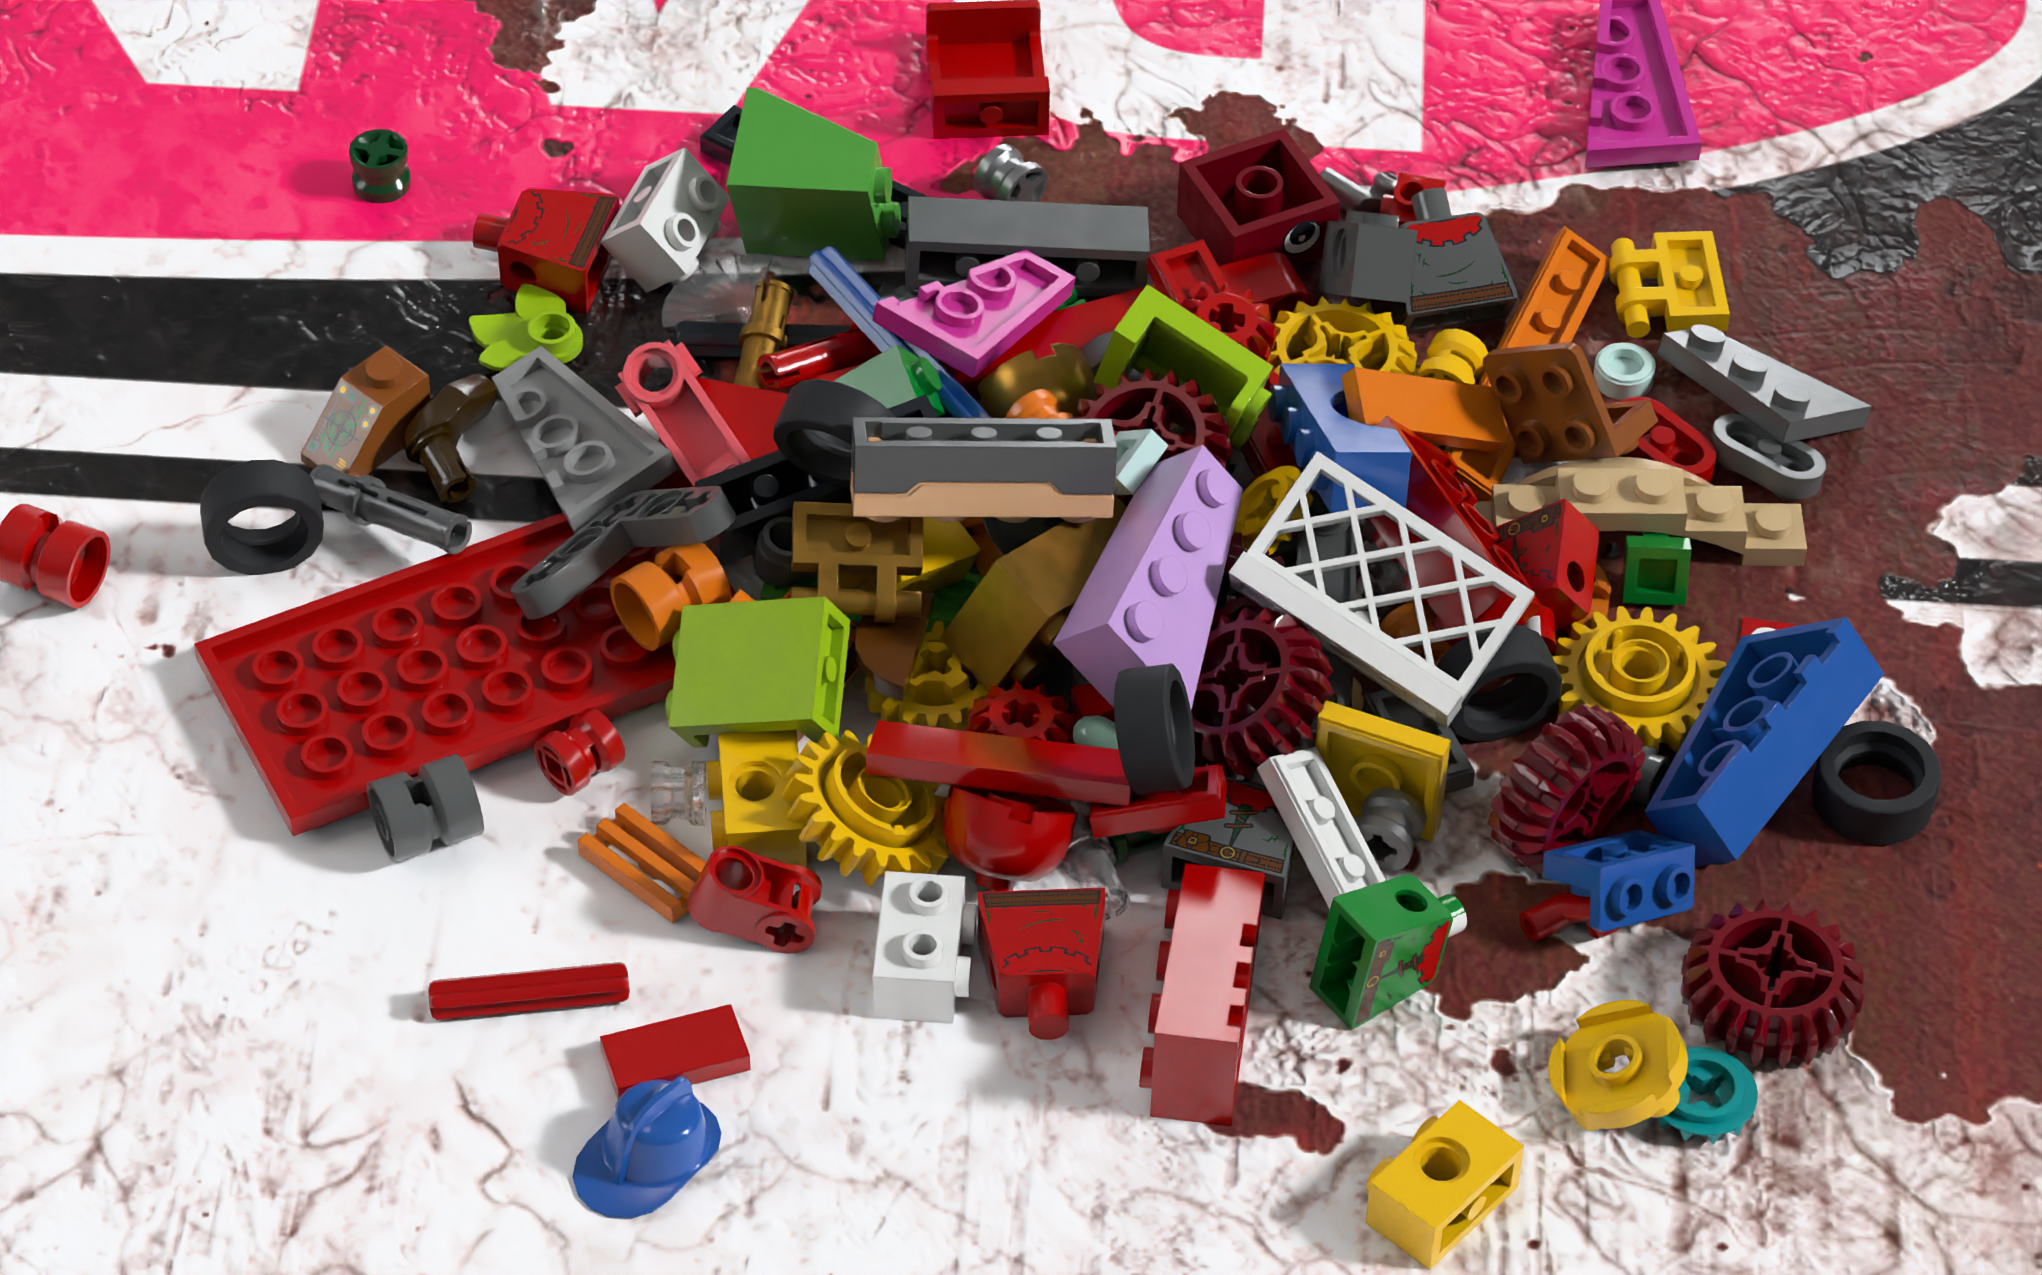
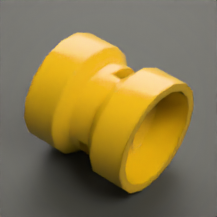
[1416,329,1488,384]

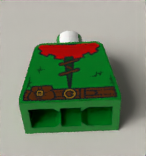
[1309,874,1467,1030]

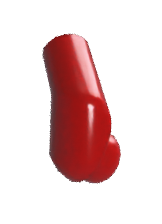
[1519,891,1622,942]

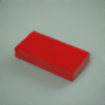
[600,1004,751,1100]

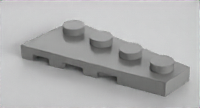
[492,346,678,534]

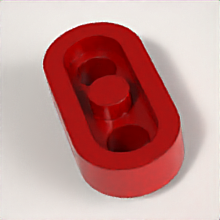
[1620,397,1716,482]

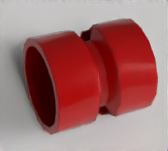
[0,504,111,608]

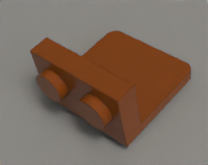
[1483,342,1658,464]

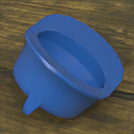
[573,1076,722,1219]

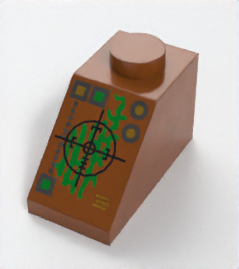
[301,345,431,477]

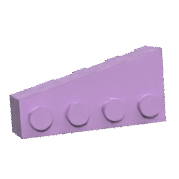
[1053,445,1243,709]

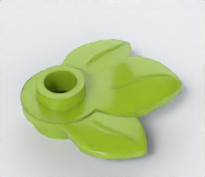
[469,283,583,371]

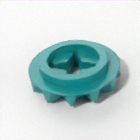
[1658,1047,1758,1144]

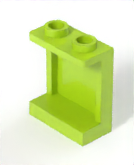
[1093,284,1274,451]
[665,596,851,748]

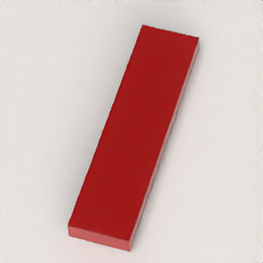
[865,720,1133,806]

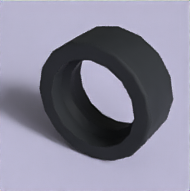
[773,379,896,487]
[200,459,324,575]
[1436,625,1562,742]
[1114,663,1195,795]
[1812,720,1941,845]

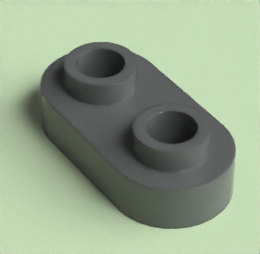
[1710,414,1826,501]

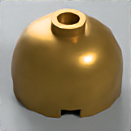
[976,343,1096,418]

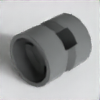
[366,754,484,863]

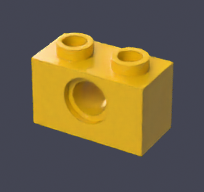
[707,730,807,868]
[1365,1099,1524,1270]

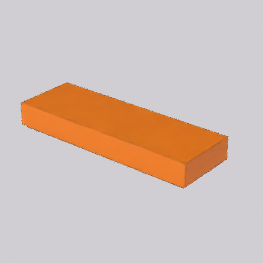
[1341,367,1509,452]

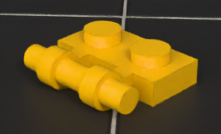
[1608,231,1730,338]

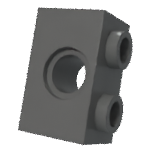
[1318,211,1418,303]

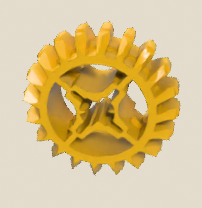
[1269,296,1418,376]

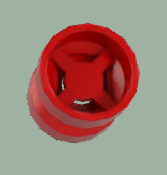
[534,707,626,796]

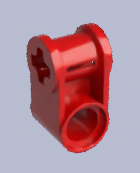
[687,845,823,954]

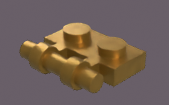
[791,501,923,623]

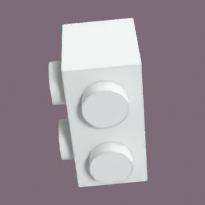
[600,147,730,293]
[872,871,977,1024]

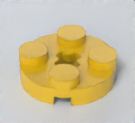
[1548,1000,1688,1131]

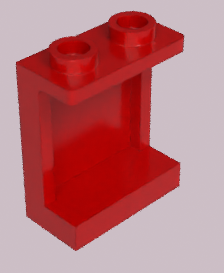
[926,0,1050,139]

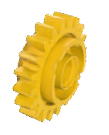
[1552,606,1726,752]
[781,730,951,887]

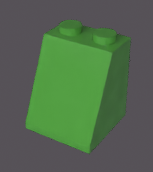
[726,87,901,261]

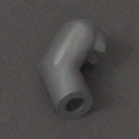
[1320,168,1398,214]

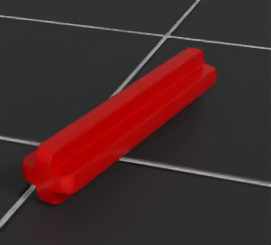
[428,962,630,1020]

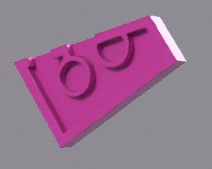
[872,250,1076,378]

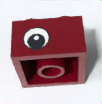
[1177,128,1340,268]

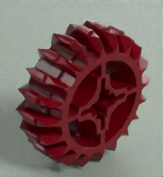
[1067,367,1232,507]
[1191,606,1334,780]
[1488,704,1645,874]
[1680,898,1864,1069]

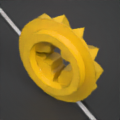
[1232,465,1314,555]

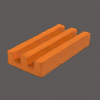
[577,803,706,924]

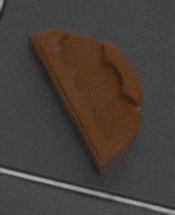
[854,592,935,702]

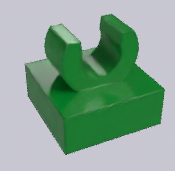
[1621,532,1691,605]

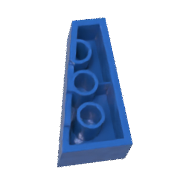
[1644,617,1884,867]

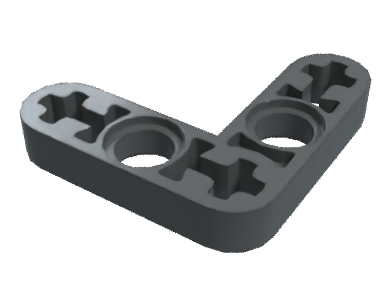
[511,486,737,620]

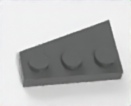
[1657,324,1872,443]

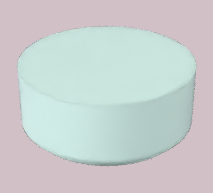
[1593,343,1656,400]

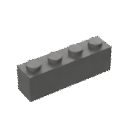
[905,196,1150,297]

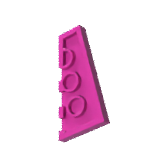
[1585,0,1702,168]

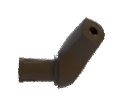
[403,373,498,503]

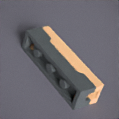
[850,417,1117,523]

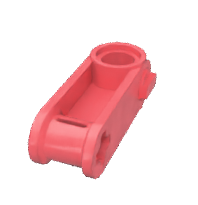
[615,339,751,487]

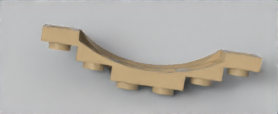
[1473,457,1807,566]

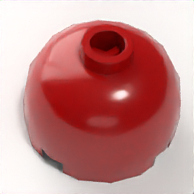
[943,785,1078,891]

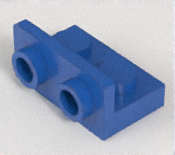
[1543,829,1695,932]

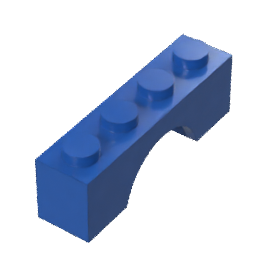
[1268,363,1412,513]

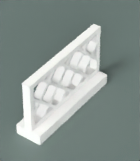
[1229,451,1535,729]

